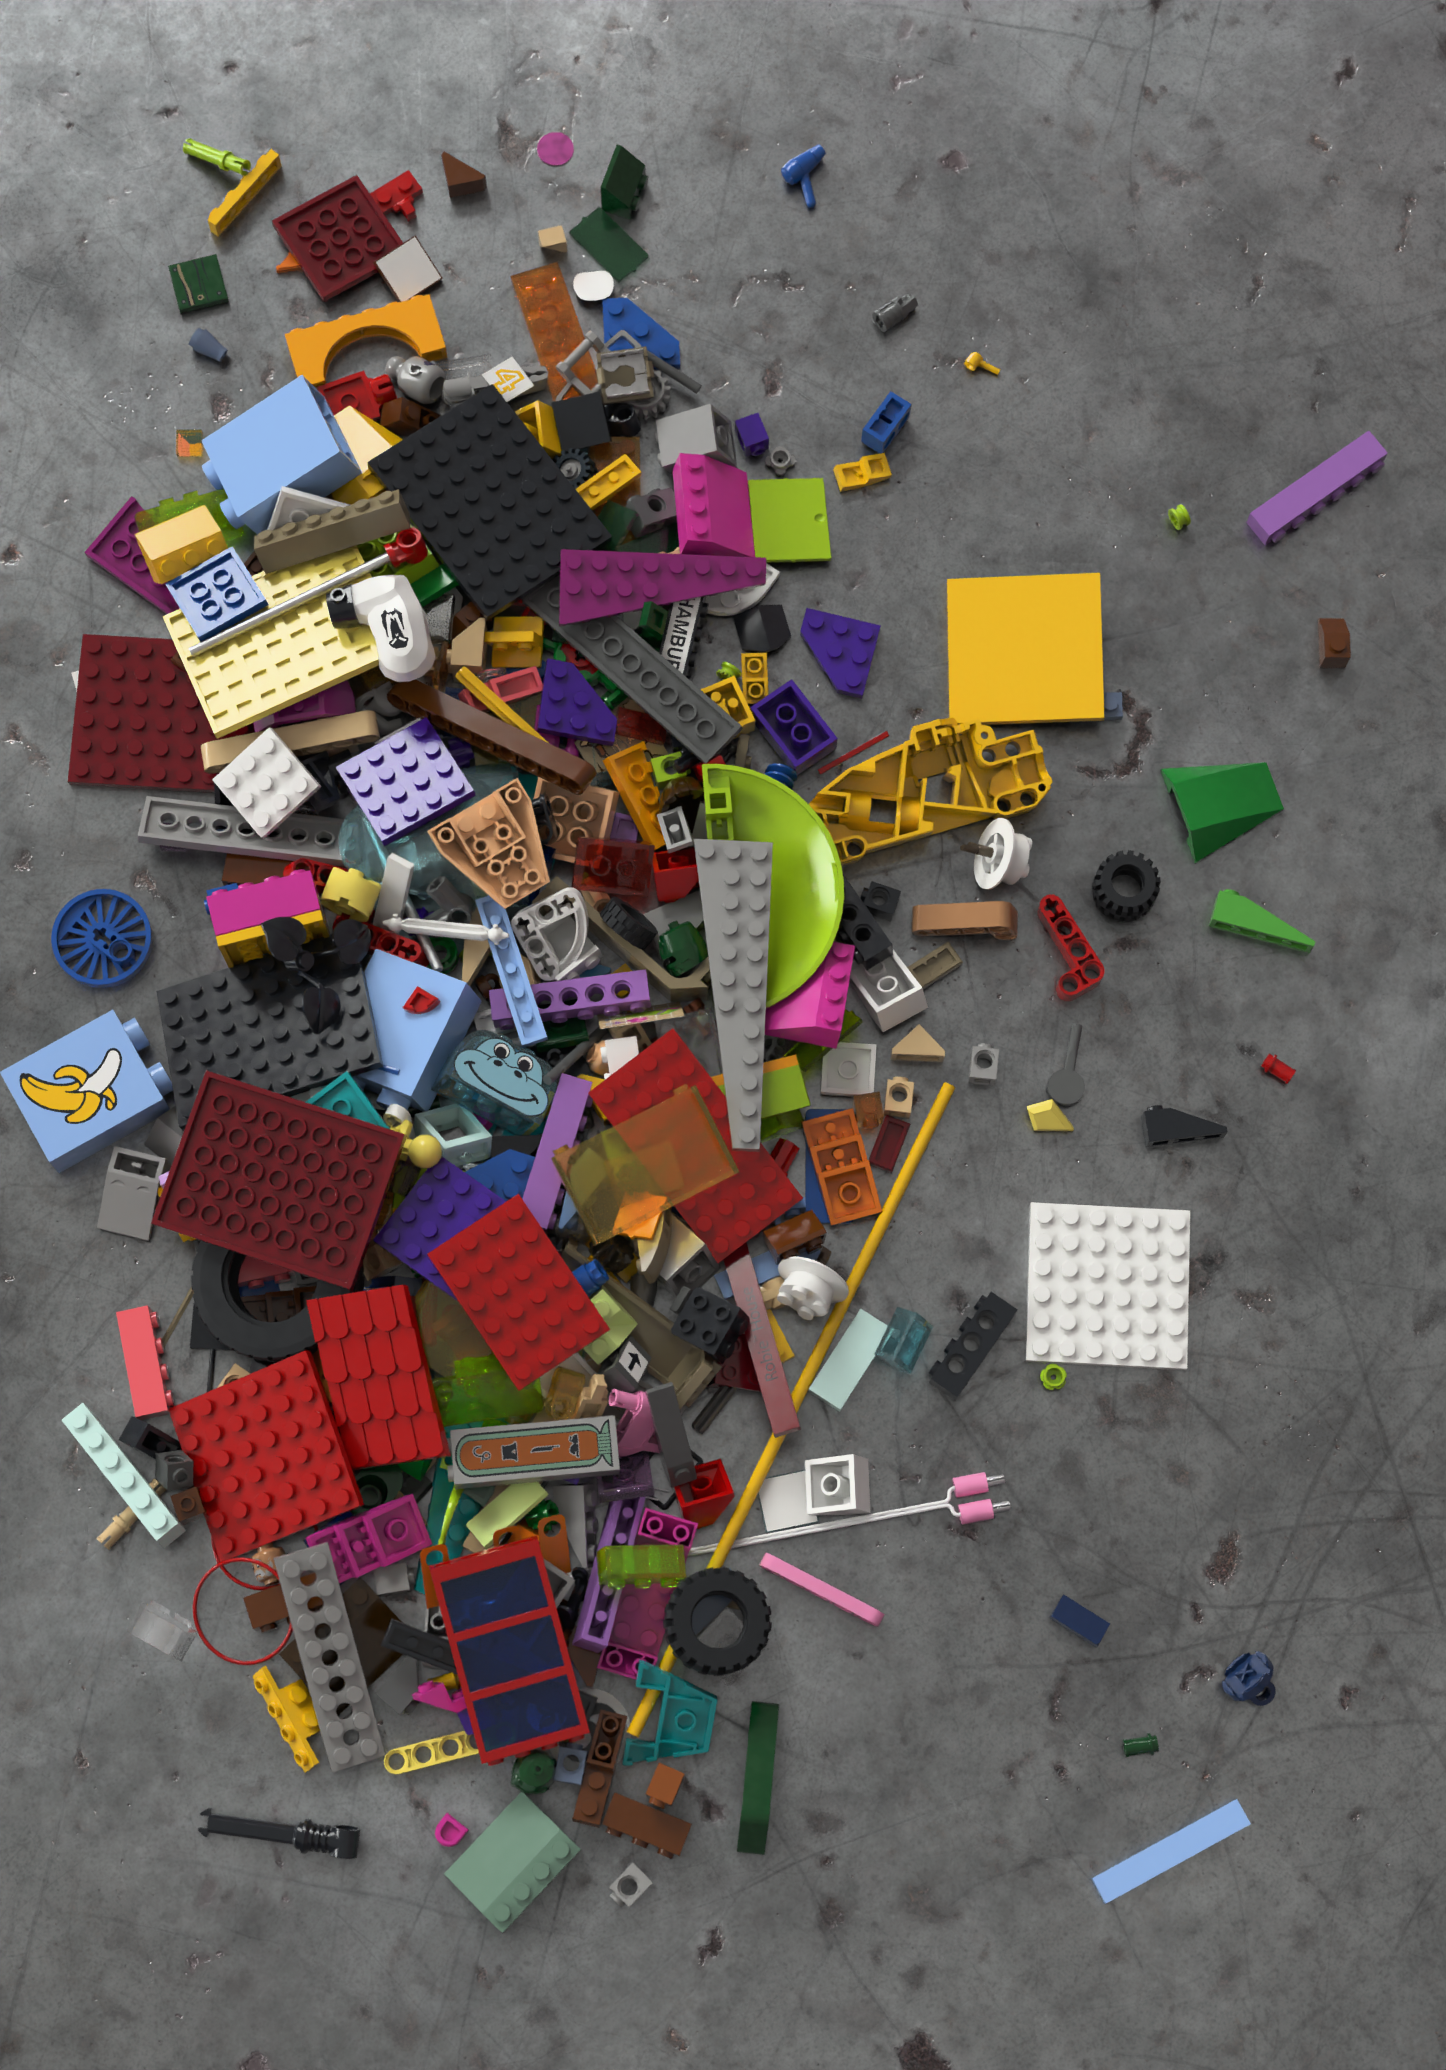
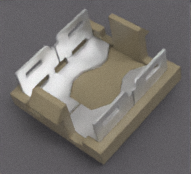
[596,347,655,405]

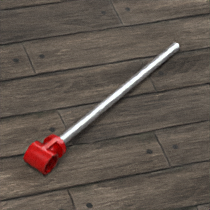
[188,528,428,657]

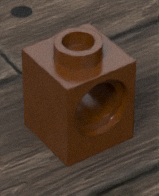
[170,1487,207,1525]

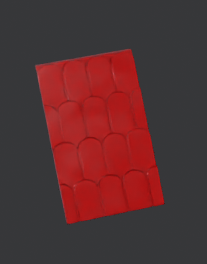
[306,1285,451,1470]

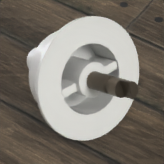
[960,818,1032,890]
[777,1246,849,1320]

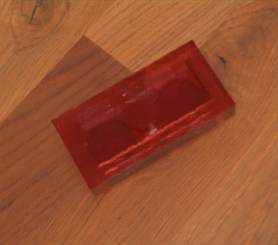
[615,707,667,746]

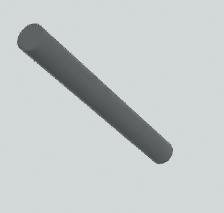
[543,1026,608,1085]

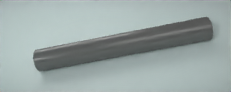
[647,350,702,394]

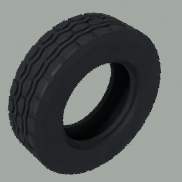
[191,1241,364,1363]

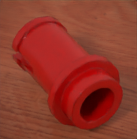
[1261,1053,1296,1084]

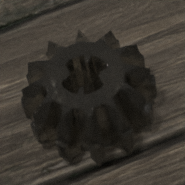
[588,1227,634,1274]

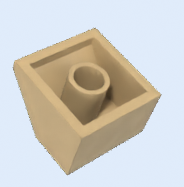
[446,617,488,683]

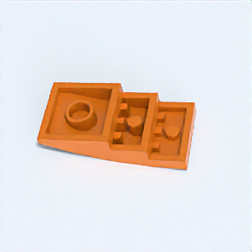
[801,1108,882,1226]

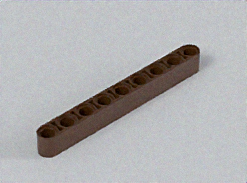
[386,679,597,795]

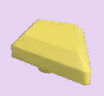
[1027,1099,1074,1131]

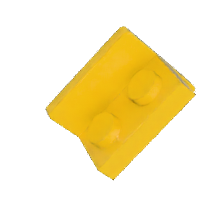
[484,617,544,668]

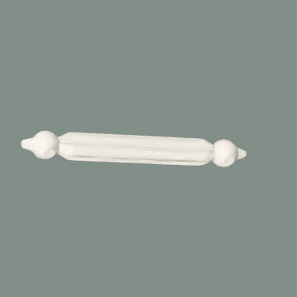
[383,914,509,945]

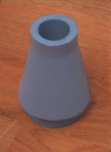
[189,328,228,362]

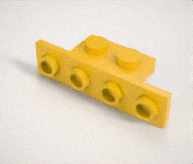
[253,1666,320,1772]

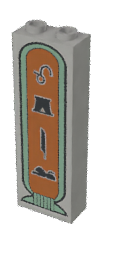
[447,1415,620,1489]

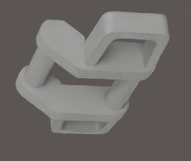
[555,330,642,401]

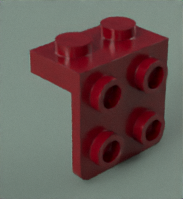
[706,1334,761,1392]

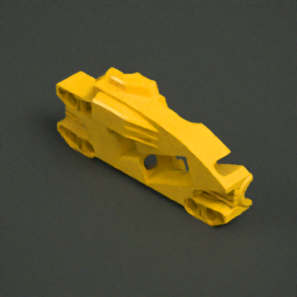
[809,717,1052,866]

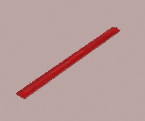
[818,731,889,775]

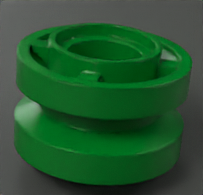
[426,937,459,975]

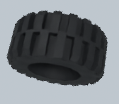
[663,1567,772,1676]

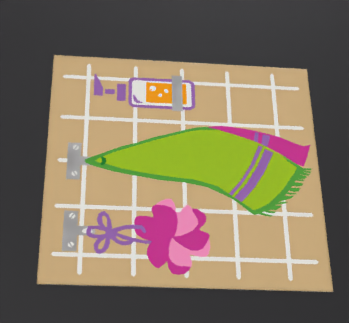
[597,1002,685,1029]

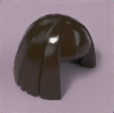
[659,776,704,833]

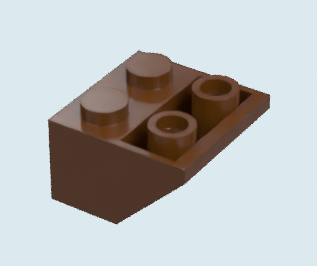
[762,1209,827,1265]

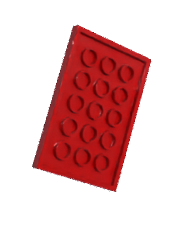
[427,1193,610,1392]

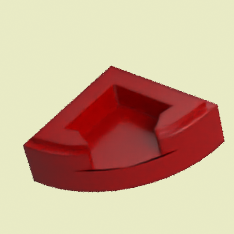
[402,986,441,1014]

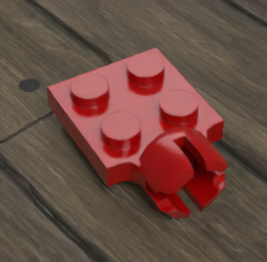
[317,370,397,421]

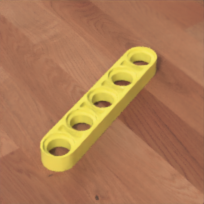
[384,1721,517,1775]

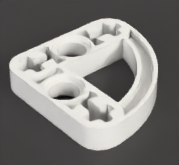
[511,887,589,981]

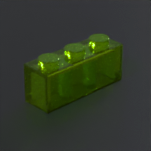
[596,1545,686,1589]

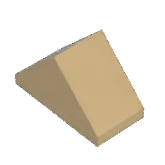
[891,1024,945,1062]

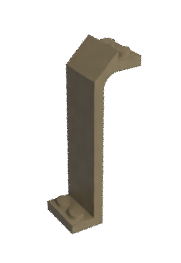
[532,876,712,1002]
[561,1237,722,1409]

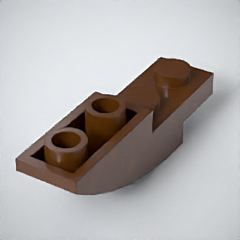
[572,1710,627,1828]

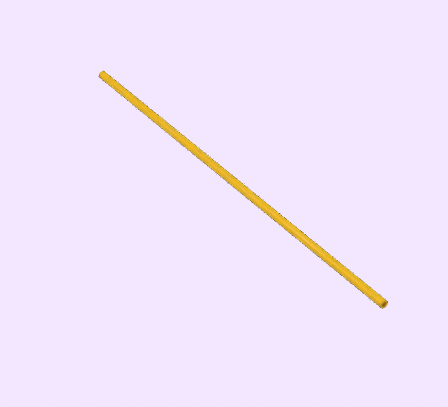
[626,1082,955,1738]

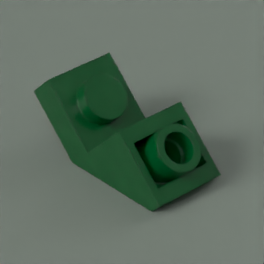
[639,601,668,648]

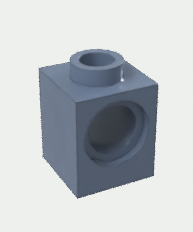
[554,1742,588,1785]

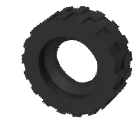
[600,896,658,950]

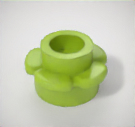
[1040,1364,1067,1390]

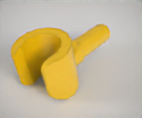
[964,352,1000,375]

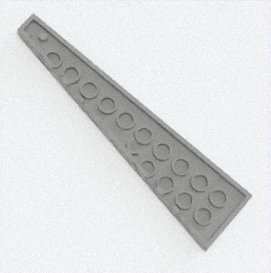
[694,839,773,1152]

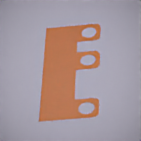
[420,1514,571,1609]

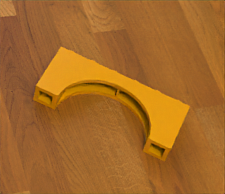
[285,295,447,390]

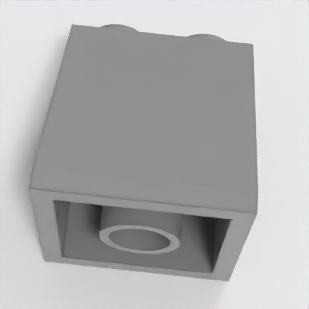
[655,404,737,475]
[626,1214,720,1298]

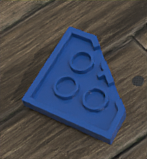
[602,298,680,370]
[465,1149,535,1201]

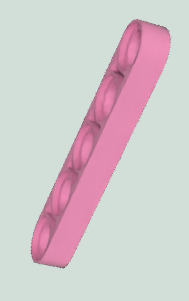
[759,1553,884,1627]

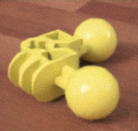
[390,1120,442,1168]

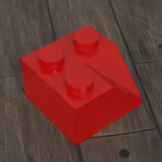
[650,847,700,903]

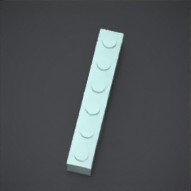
[62,1403,186,1548]

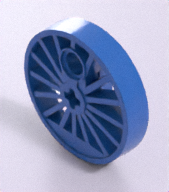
[51,889,152,988]

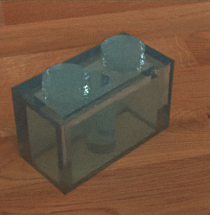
[874,1307,934,1374]

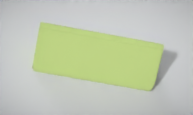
[466,1482,548,1549]

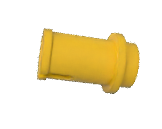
[428,1672,461,1691]

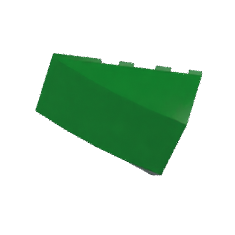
[1160,762,1284,864]

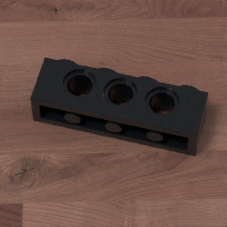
[837,874,893,970]
[929,1292,1018,1401]

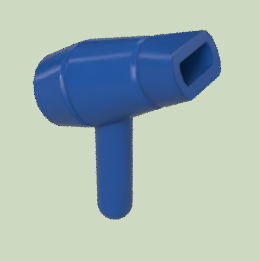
[781,144,826,208]

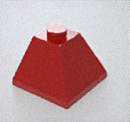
[673,1458,735,1529]

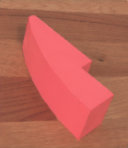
[458,666,543,713]

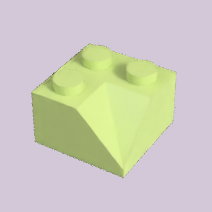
[583,1285,638,1365]

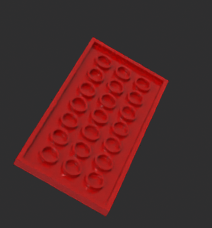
[588,1028,803,1263]

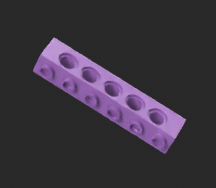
[489,969,651,1030]

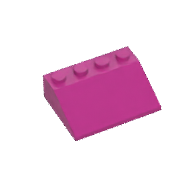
[673,453,755,557]
[765,942,855,1049]

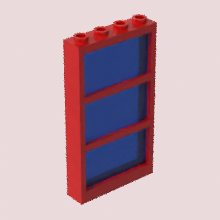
[429,1536,590,1766]

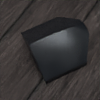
[733,604,791,653]

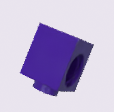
[734,413,769,457]

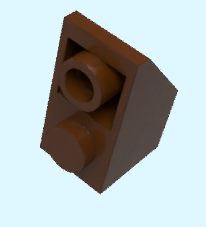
[380,397,440,437]

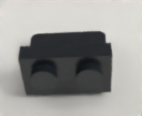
[671,1287,749,1364]

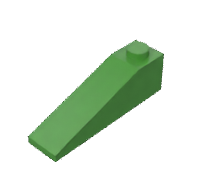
[1209,889,1315,953]

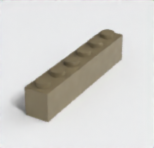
[254,489,410,574]

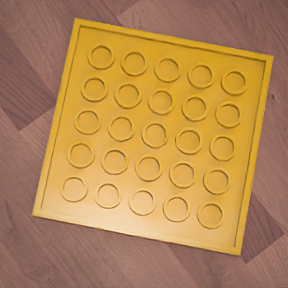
[947,573,1104,725]

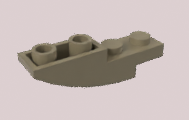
[633,1175,672,1284]

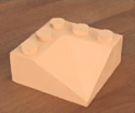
[534,777,620,868]

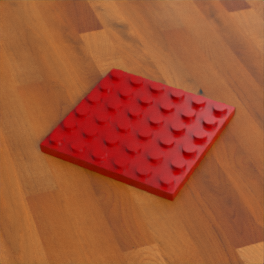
[169,1350,364,1562]

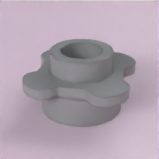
[765,446,795,475]

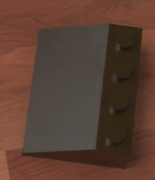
[279,1577,404,1716]

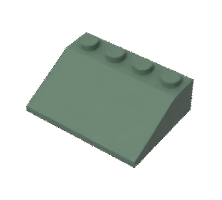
[444,1792,581,1933]

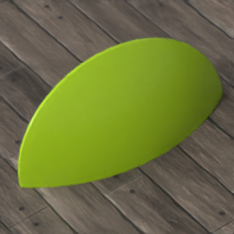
[702,764,844,1008]

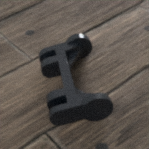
[557,1567,588,1629]

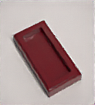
[869,1115,911,1174]

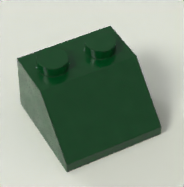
[600,144,649,219]

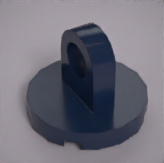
[1222,1651,1276,1706]

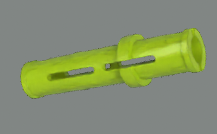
[183,138,251,176]

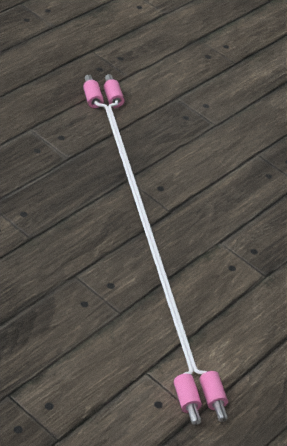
[482,1472,1011,1611]

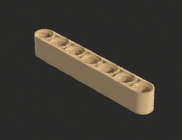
[201,710,380,773]

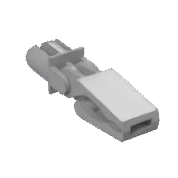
[442,366,548,404]

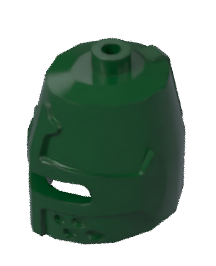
[658,920,708,977]
[510,1749,557,1795]

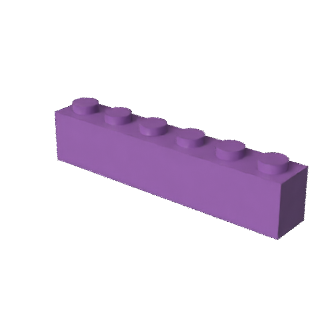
[1246,431,1388,545]
[522,1073,593,1233]
[572,1483,647,1653]

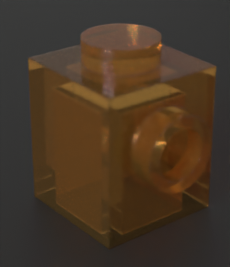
[852,1092,884,1129]

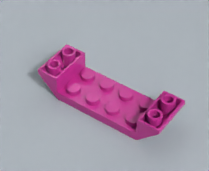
[597,1508,698,1680]

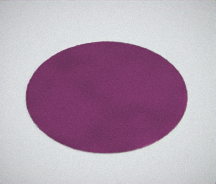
[537,132,574,166]

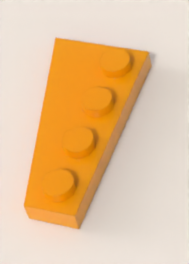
[602,741,666,853]

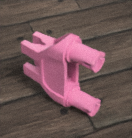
[609,1389,659,1457]

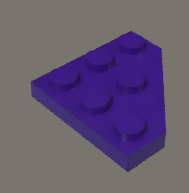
[800,608,881,699]
[536,658,617,746]

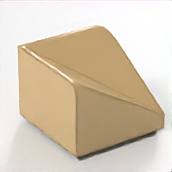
[538,225,567,253]

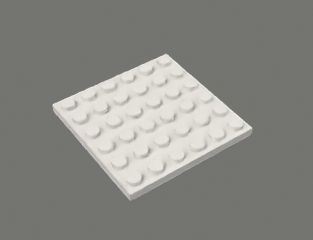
[1025,1202,1190,1370]

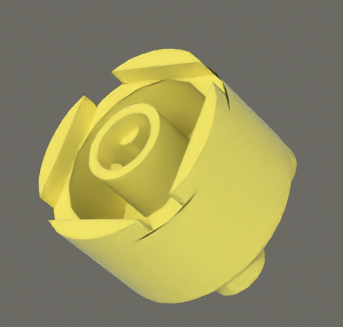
[320,867,381,922]

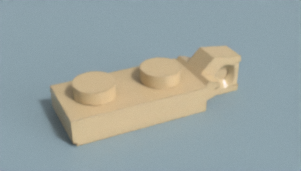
[569,1374,608,1419]

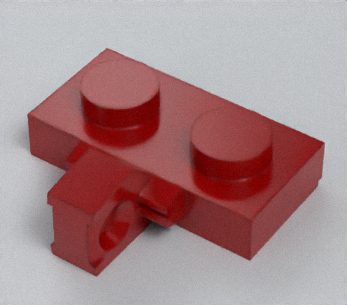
[370,170,423,222]

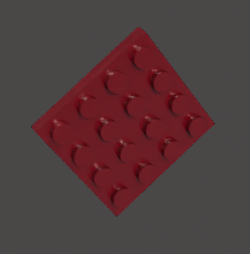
[272,175,403,302]

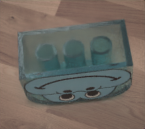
[431,1030,557,1136]

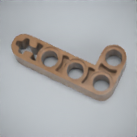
[912,901,1018,940]

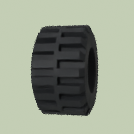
[1092,850,1161,921]

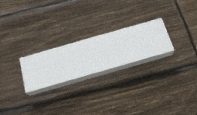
[373,853,415,946]

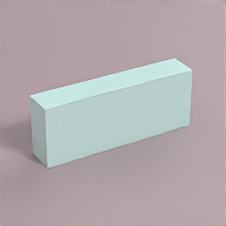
[808,1309,892,1412]

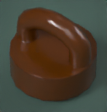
[474,973,501,1001]

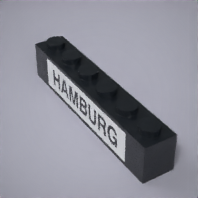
[646,596,709,717]

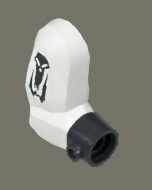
[326,575,436,682]

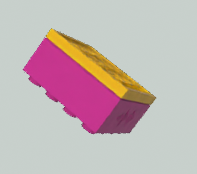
[206,869,330,968]

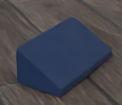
[1049,1594,1110,1647]

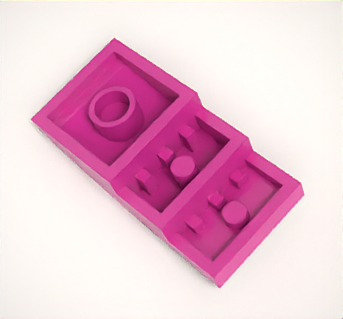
[305,1494,432,1584]

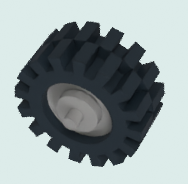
[554,448,598,489]

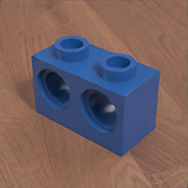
[861,391,912,454]

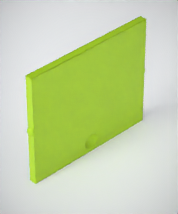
[748,478,831,563]

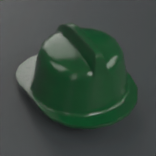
[351,1464,403,1515]

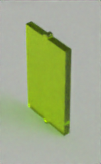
[783,1009,863,1072]

